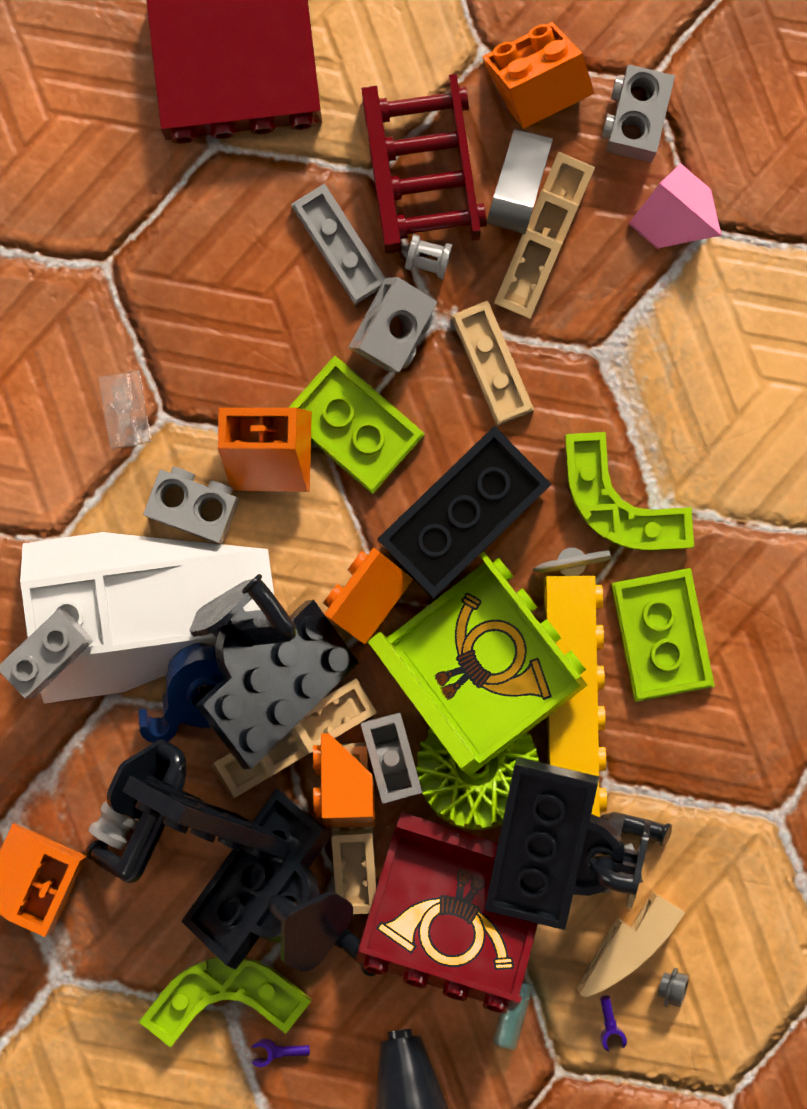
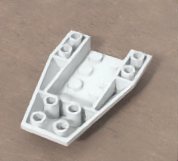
[20,532,275,703]

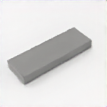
[291,183,385,307]

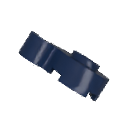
[138,643,223,743]

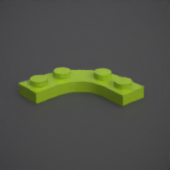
[564,432,694,551]
[139,957,312,1048]

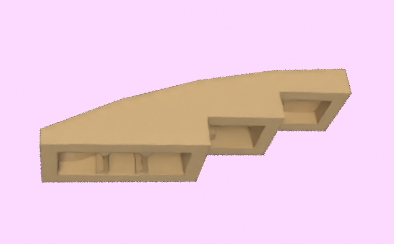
[494,152,595,319]
[211,678,377,800]
[331,742,376,914]

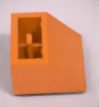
[482,22,595,129]
[218,408,312,492]
[323,547,413,645]
[313,733,375,828]
[0,823,87,937]

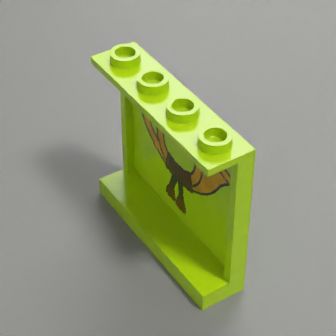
[368,552,588,776]

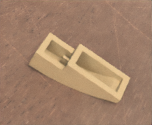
[576,892,685,998]

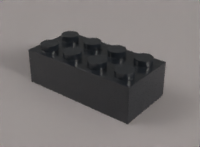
[377,426,552,600]

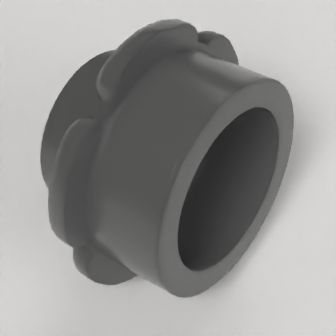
[658,968,689,1008]

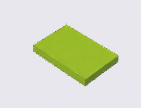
[289,356,425,495]
[611,568,715,702]

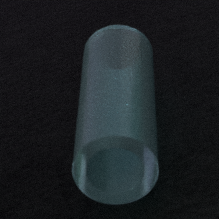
[493,981,534,1050]

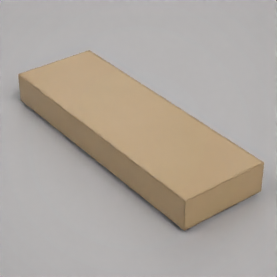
[451,300,534,427]

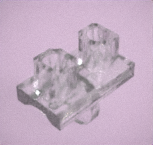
[98,370,152,450]

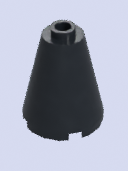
[375,1029,448,1109]

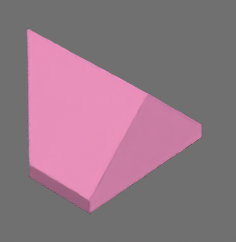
[628,163,722,250]

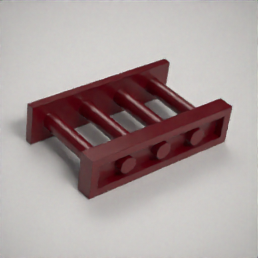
[361,74,487,254]

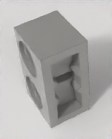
[602,64,675,163]
[143,466,240,544]

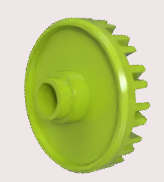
[416,728,539,830]

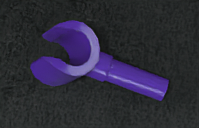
[600,995,627,1052]
[251,1038,310,1067]

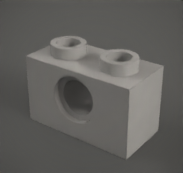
[348,277,438,372]
[0,609,94,699]
[361,712,422,804]

